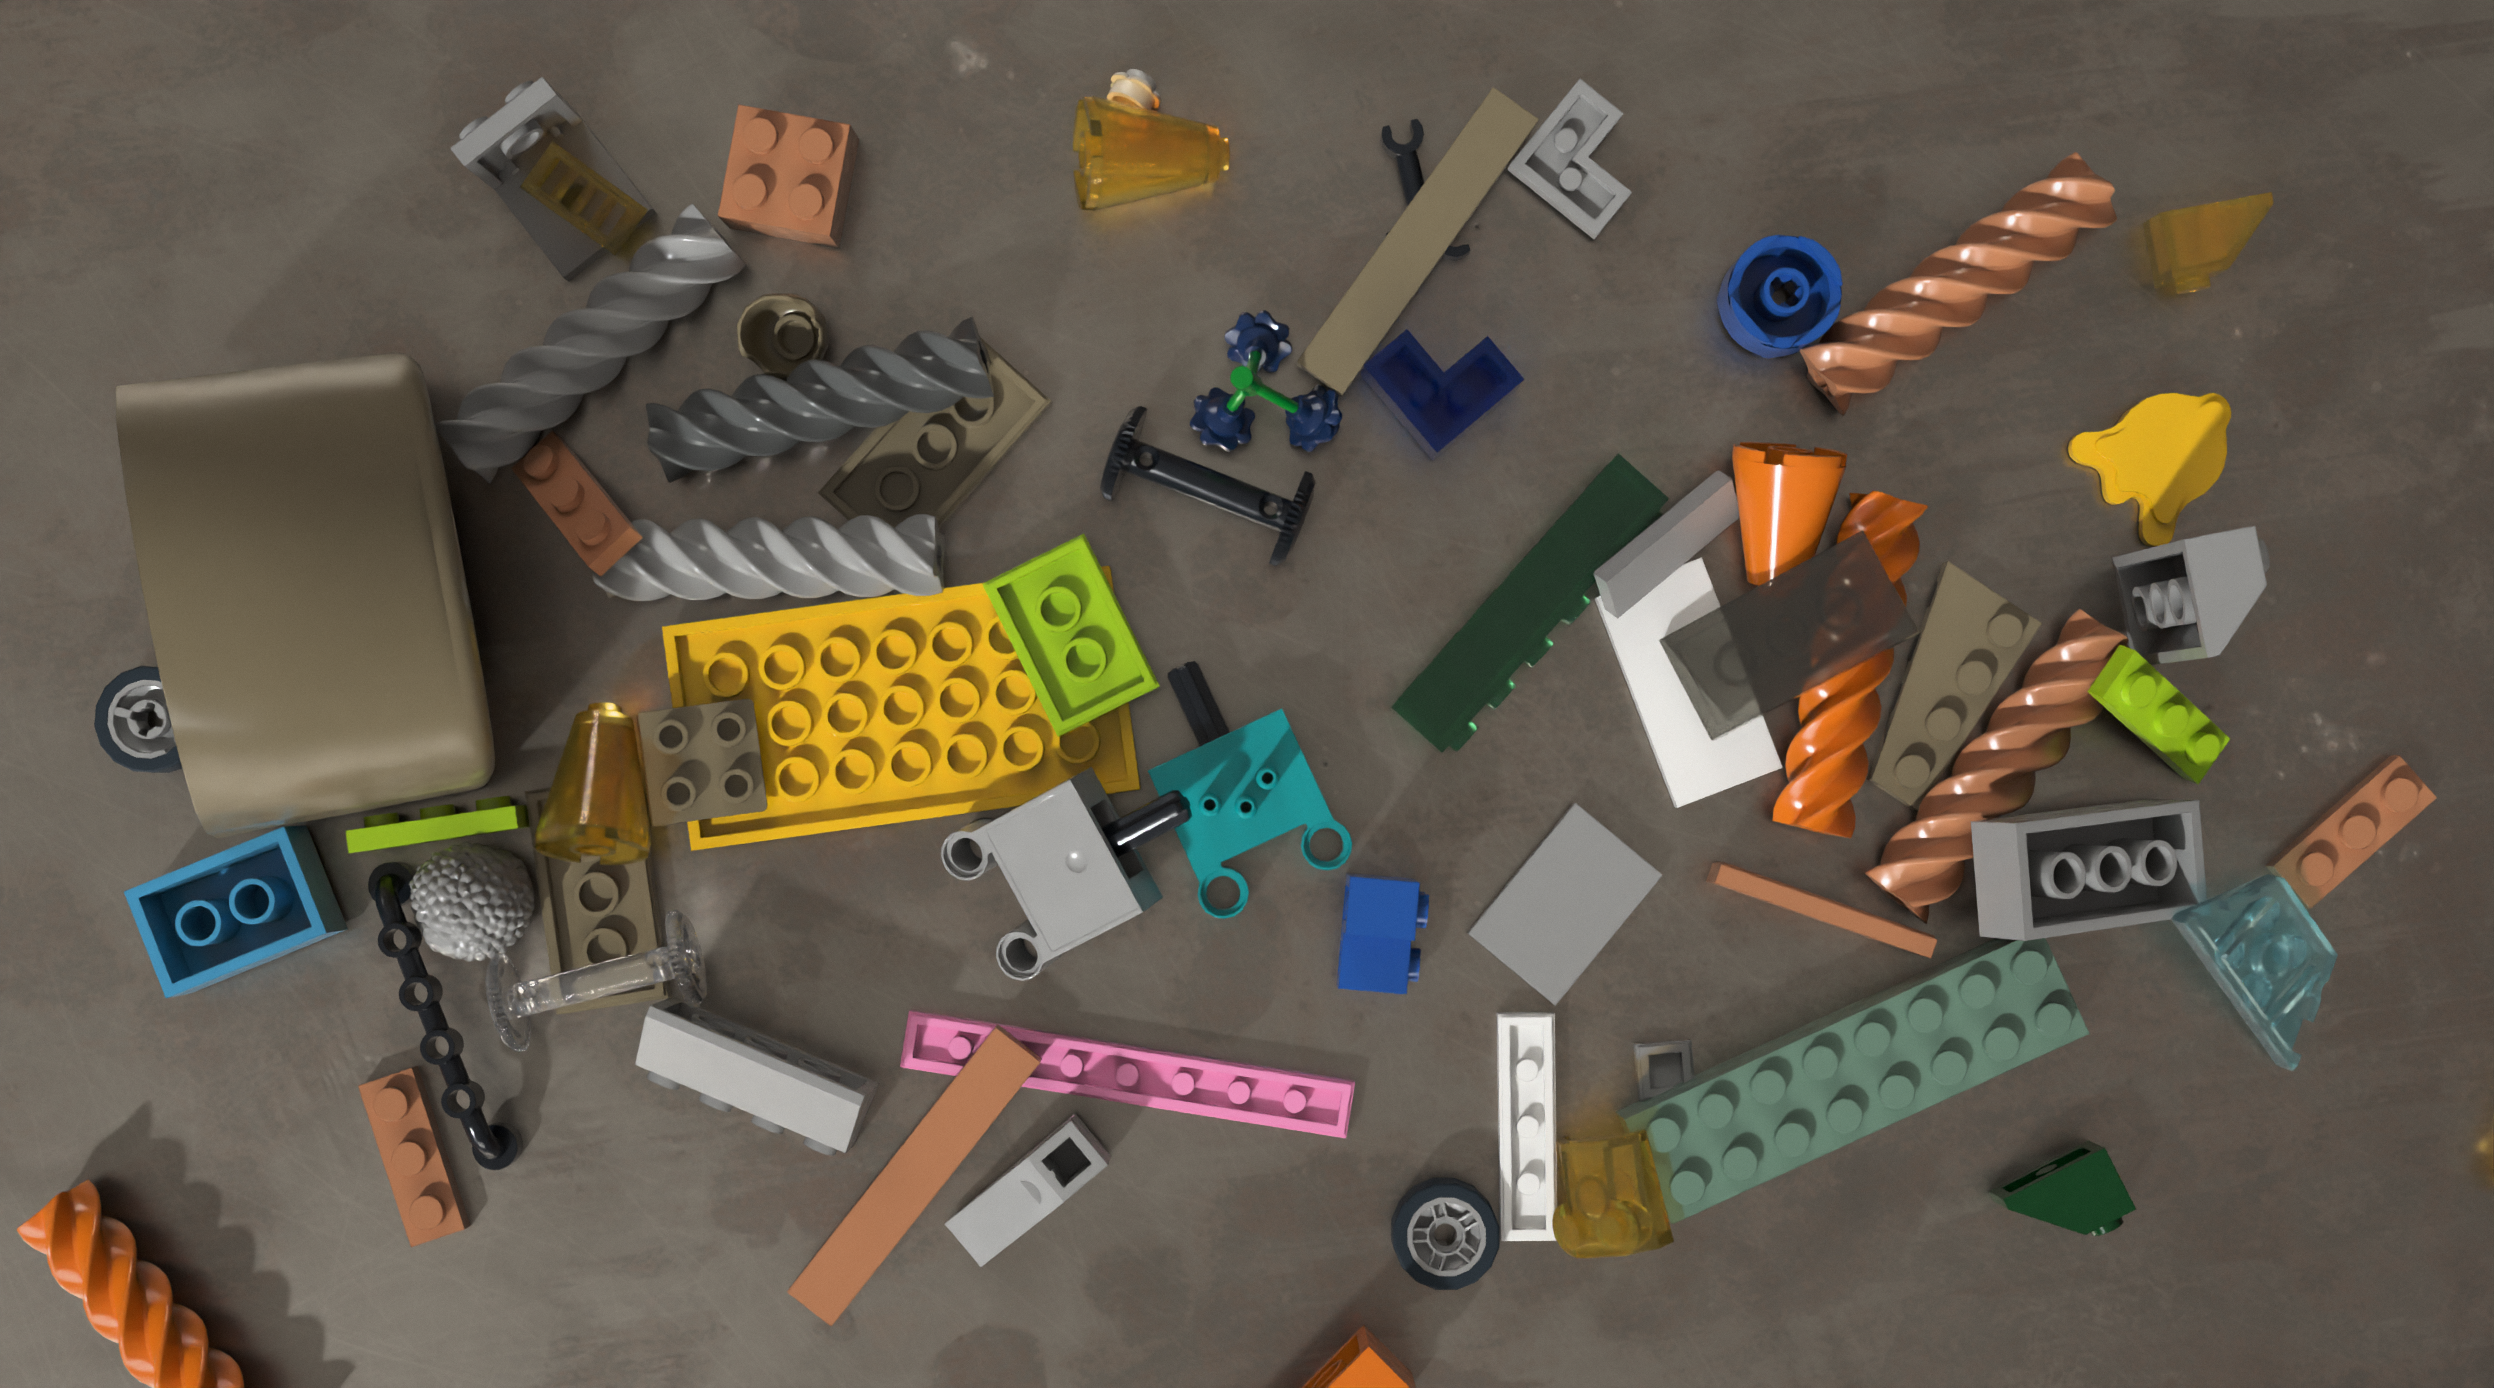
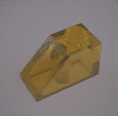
[2143,192,2274,294]

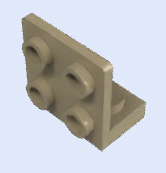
[636,699,767,827]

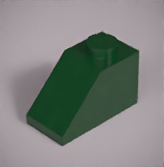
[1989,1141,2136,1236]

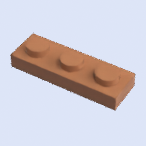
[511,430,643,577]
[2265,755,2437,909]
[358,1066,471,1247]

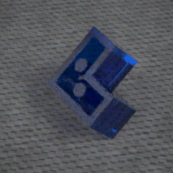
[1361,329,1525,460]

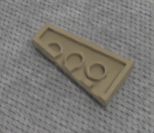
[1867,561,2042,811]

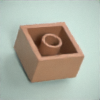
[718,104,859,248]

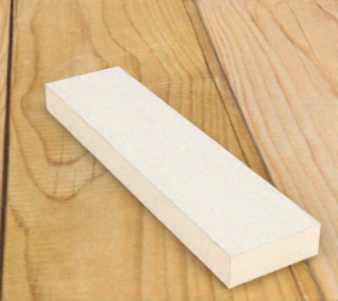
[1497,1012,1558,1241]

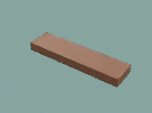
[1706,861,1937,958]

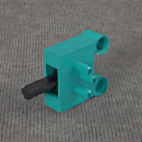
[1148,661,1352,919]

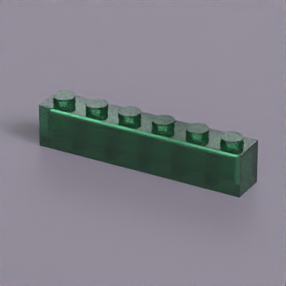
[1389,453,1669,753]

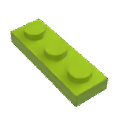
[2087,645,2230,785]
[346,796,530,853]

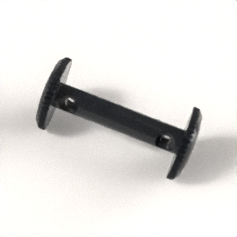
[1100,406,1316,566]

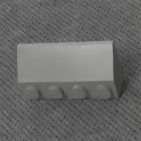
[2112,526,2270,665]
[635,997,880,1156]

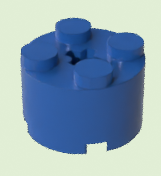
[1717,235,1843,359]

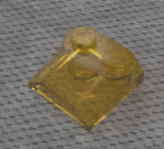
[1552,1129,1674,1258]

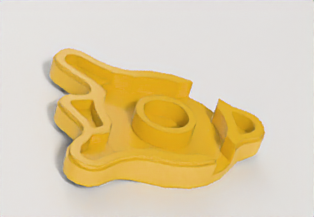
[2068,393,2232,547]

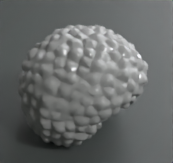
[409,842,535,962]

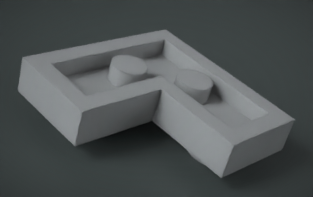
[1507,79,1632,239]

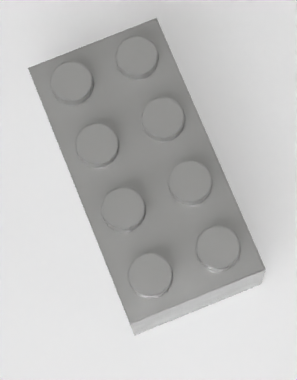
[1971,799,2208,941]

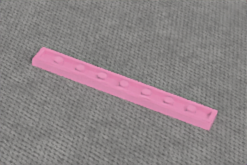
[900,1010,1355,1138]

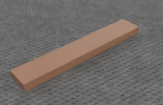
[787,1024,1042,1327]

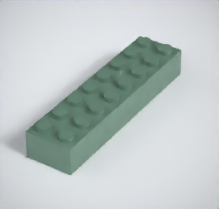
[1615,938,2090,1224]

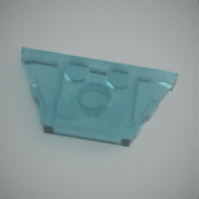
[2171,874,2338,1071]

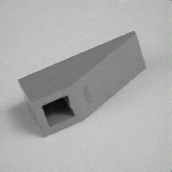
[945,1113,1111,1267]

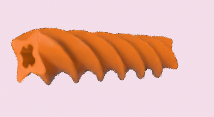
[1772,491,1928,838]
[16,1179,244,1388]

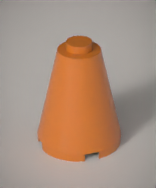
[1732,442,1848,598]

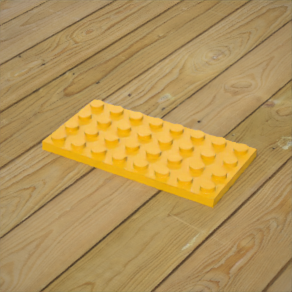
[662,566,1141,851]

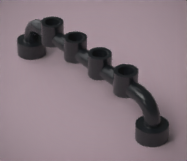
[368,862,523,1170]

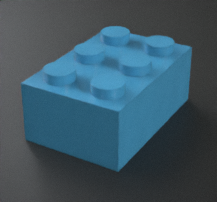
[124,825,348,998]

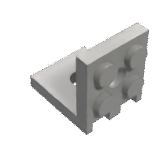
[450,77,656,281]

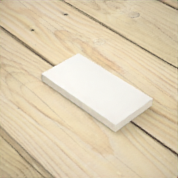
[1594,557,1783,808]

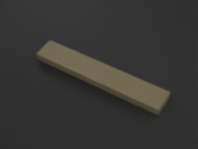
[1296,87,1539,397]

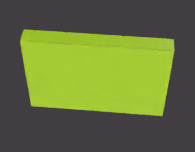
[982,534,1160,737]

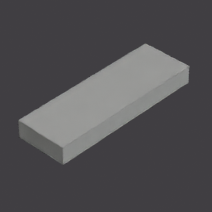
[1593,470,1739,618]

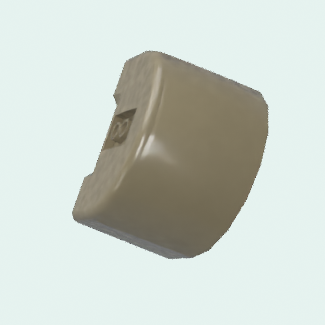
[115,352,495,838]

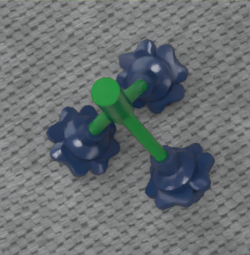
[1190,310,1343,452]

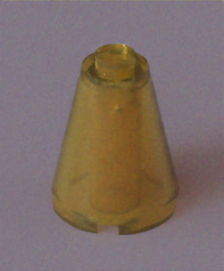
[1073,96,1230,211]
[534,702,652,865]

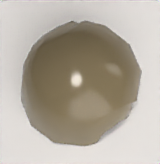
[736,293,829,378]

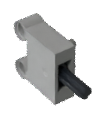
[941,767,1192,981]

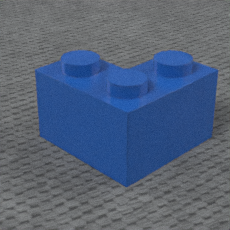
[1337,873,1429,995]

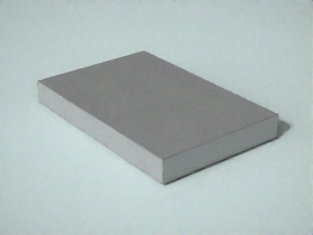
[1467,803,1662,1006]

